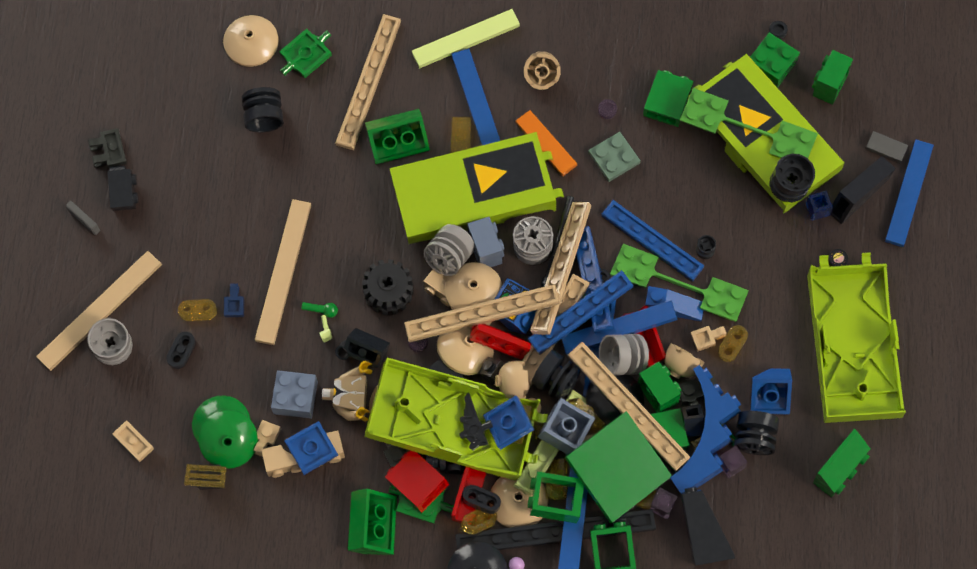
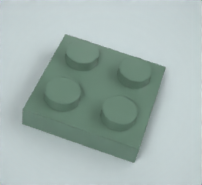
[588,132,641,182]

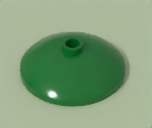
[192,396,251,445]
[198,410,258,469]

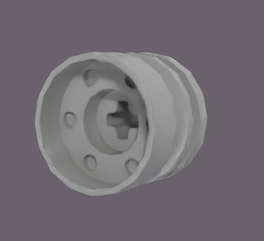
[513,216,553,265]
[424,224,475,276]
[87,318,133,365]
[599,334,649,375]

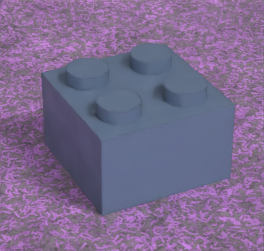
[468,217,504,267]
[271,370,318,419]
[538,398,595,455]

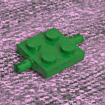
[279,28,332,78]
[388,485,454,524]

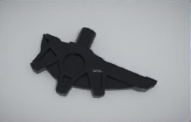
[459,392,494,451]

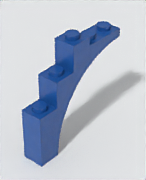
[670,365,741,493]

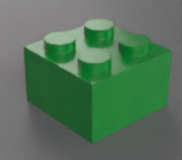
[750,32,800,88]
[812,50,853,105]
[638,362,681,413]

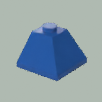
[750,368,792,414]

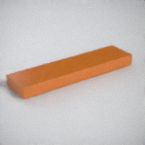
[515,110,577,177]

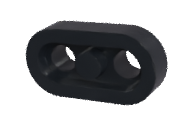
[166,332,196,369]
[462,485,501,514]

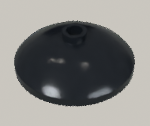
[586,374,644,427]
[448,542,507,569]

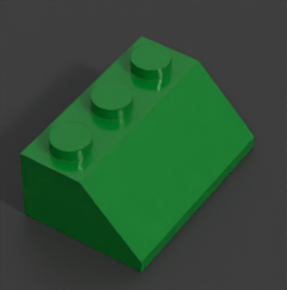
[365,109,430,164]
[813,429,870,498]
[348,489,397,555]

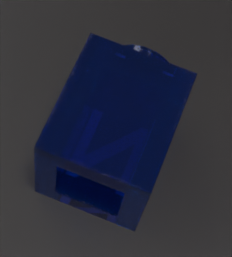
[806,191,833,221]

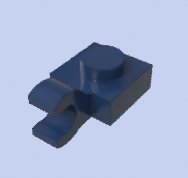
[224,283,244,317]

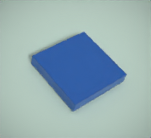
[483,396,534,450]
[284,421,338,475]

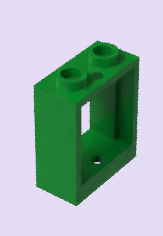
[527,471,584,523]
[589,521,636,569]

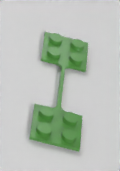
[680,88,818,158]
[610,244,749,322]

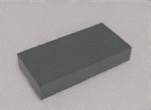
[866,131,908,164]
[66,201,100,235]

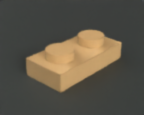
[112,420,154,462]

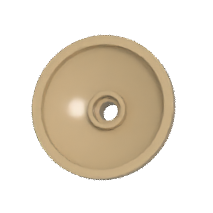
[223,15,279,67]
[445,262,502,310]
[437,327,494,375]
[489,477,548,528]

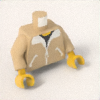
[322,361,372,422]

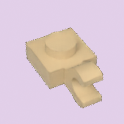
[691,326,727,352]
[254,420,281,456]

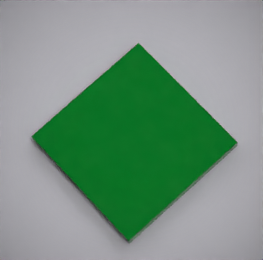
[564,411,672,523]

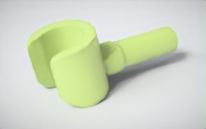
[319,315,332,343]

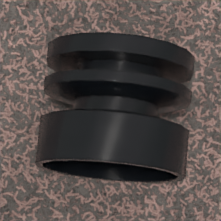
[242,87,284,133]
[769,154,815,203]
[531,350,581,401]
[734,410,779,455]

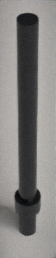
[541,196,574,287]

